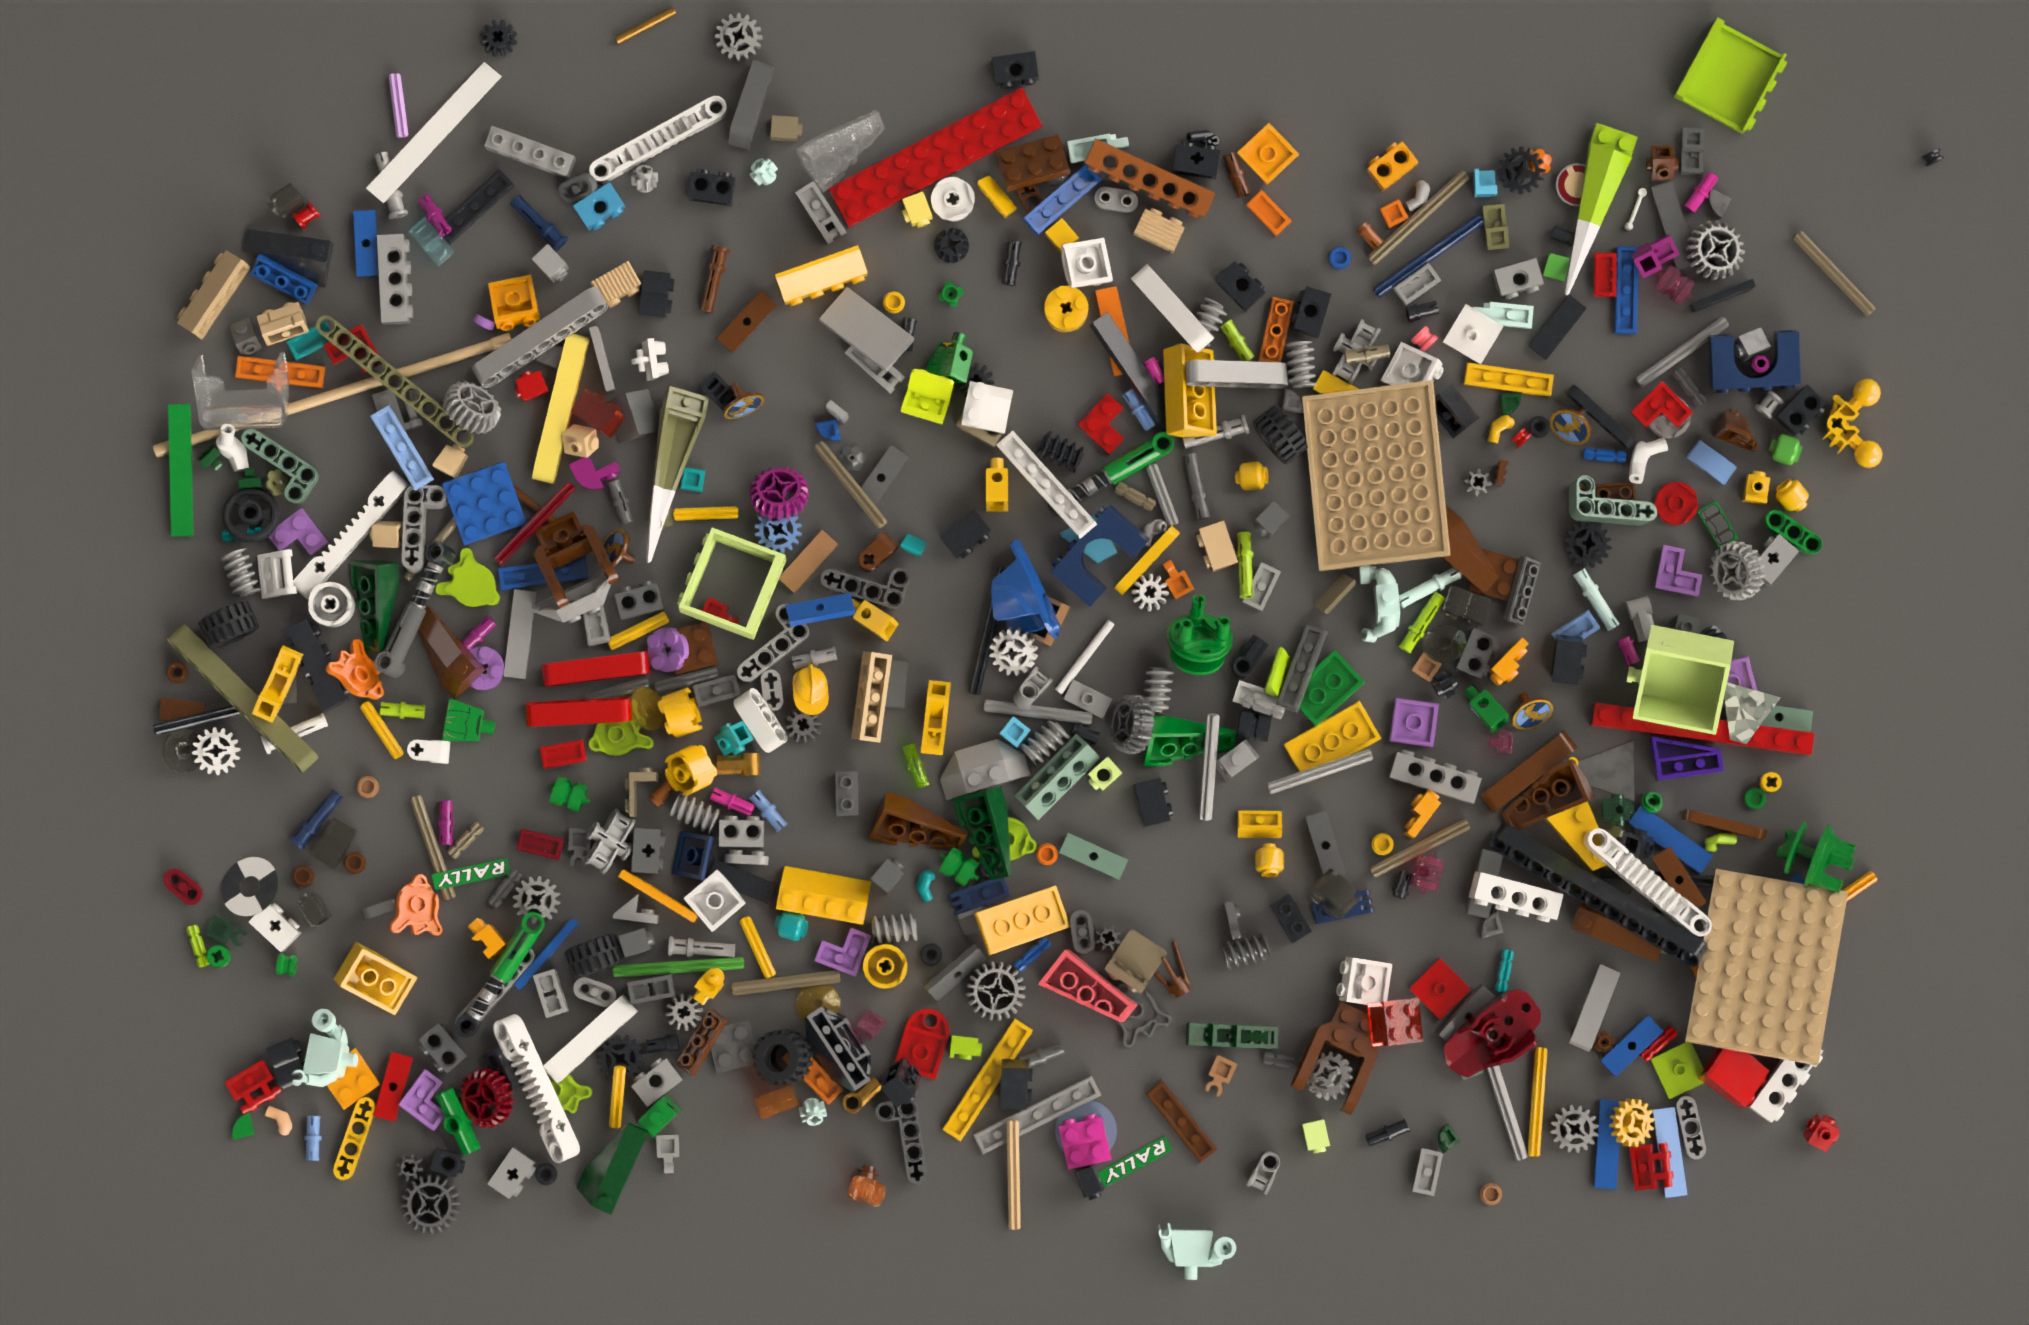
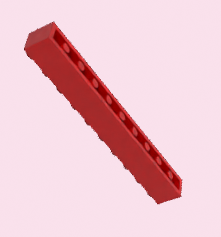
[1590,703,1815,756]

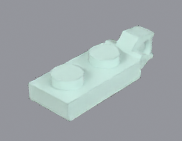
[1067,134,1129,164]
[1473,302,1534,329]

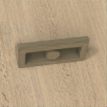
[1314,573,1356,615]

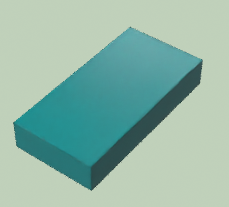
[286,322,330,361]

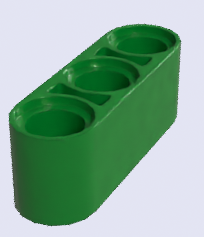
[1763,510,1822,555]

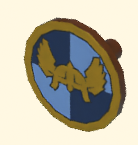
[723,382,764,420]
[1550,408,1591,445]
[597,529,635,567]
[1511,692,1553,730]

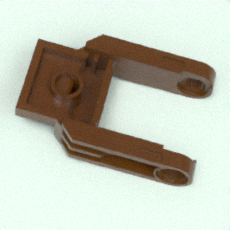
[534,511,620,609]
[1290,1001,1380,1115]

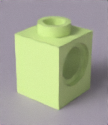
[1088,757,1122,791]
[1302,1119,1330,1154]

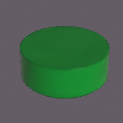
[1743,787,1766,810]

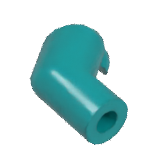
[916,869,935,903]

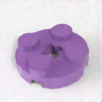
[647,627,689,672]
[470,647,505,690]

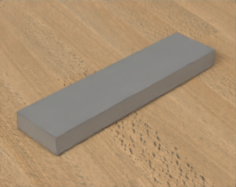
[503,589,537,679]
[1569,964,1620,1052]

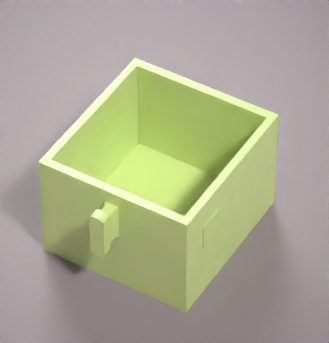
[1626,625,1734,735]

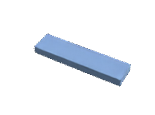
[370,405,434,491]
[1652,1107,1687,1198]

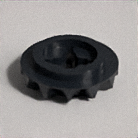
[934,228,969,263]

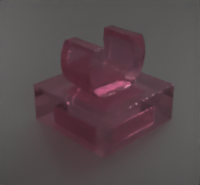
[1489,731,1513,754]
[857,1010,886,1040]

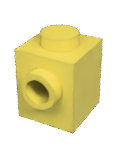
[902,192,933,228]

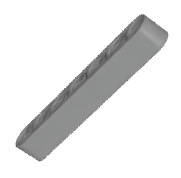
[472,287,608,389]

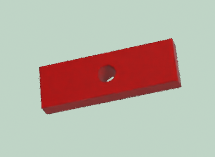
[373,1052,413,1122]

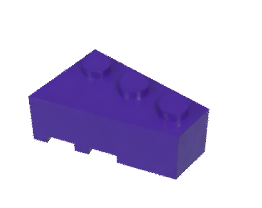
[1649,737,1724,781]

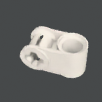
[407,740,450,764]

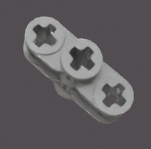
[1332,319,1381,385]
[584,808,635,874]

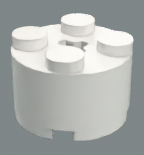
[308,582,356,628]

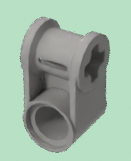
[1014,666,1053,709]
[1246,1151,1280,1195]

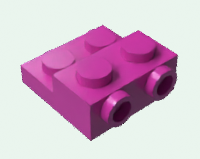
[1059,1113,1112,1170]

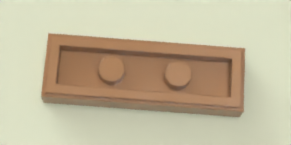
[779,530,839,594]

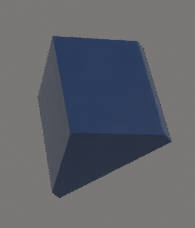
[672,831,714,881]

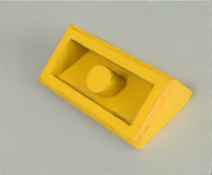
[977,176,1017,218]
[1237,811,1282,838]

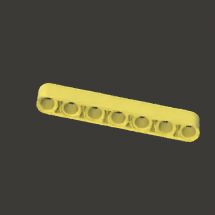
[532,334,590,484]

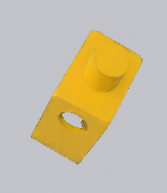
[986,458,1008,512]
[852,599,899,642]

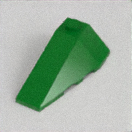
[1143,716,1236,766]

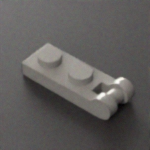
[795,181,847,245]
[845,346,905,394]

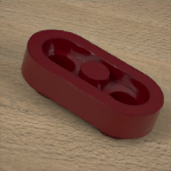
[163,869,203,905]

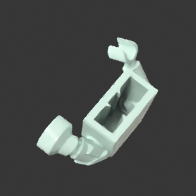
[1359,565,1400,643]
[292,1009,358,1087]
[1157,1223,1236,1280]

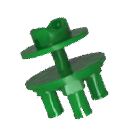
[1167,595,1233,675]
[1776,821,1857,894]

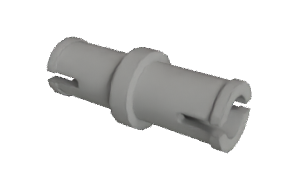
[792,646,838,670]

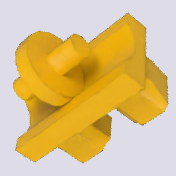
[693,968,724,1005]

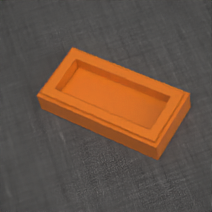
[1245,189,1292,237]

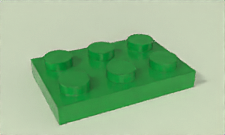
[1299,650,1365,727]

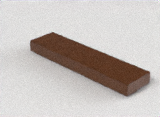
[1146,1080,1218,1163]

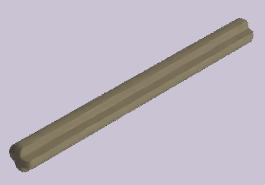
[1368,170,1469,265]

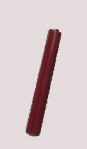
[494,481,575,565]

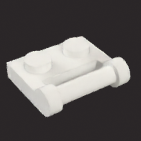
[257,550,297,599]

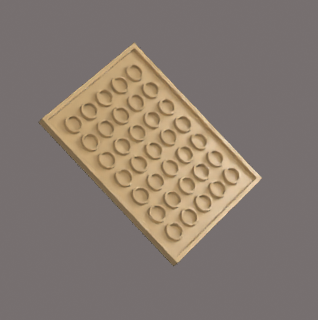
[1302,380,1451,571]
[1685,869,1848,1065]

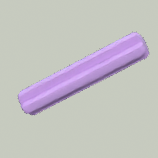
[388,73,408,138]

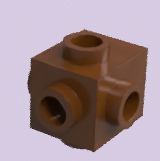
[1646,145,1678,181]

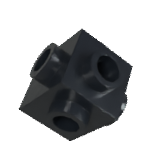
[1620,828,1654,860]

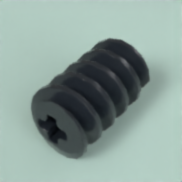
[1035,430,1084,473]

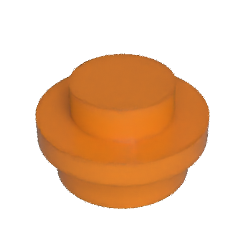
[1036,843,1058,865]

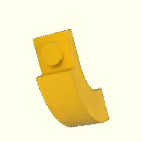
[252,646,303,723]
[921,680,951,755]

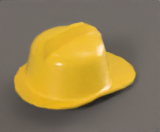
[792,664,829,715]

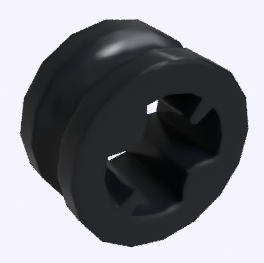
[1922,148,1944,167]

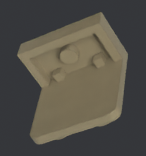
[625,768,659,817]
[1104,929,1167,993]

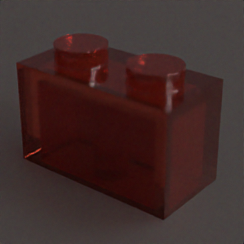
[571,390,626,438]

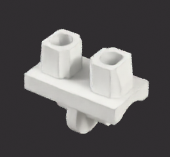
[631,338,669,381]

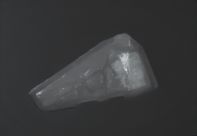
[796,110,885,193]

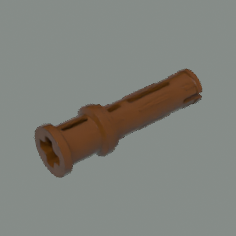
[699,245,730,313]

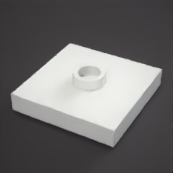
[1443,304,1503,364]

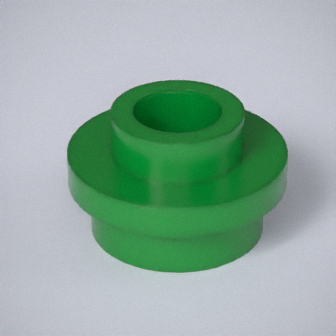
[1641,792,1663,813]

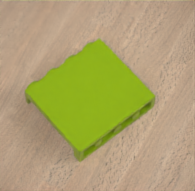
[1674,17,1787,134]

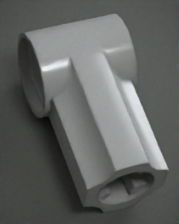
[1626,596,1654,642]

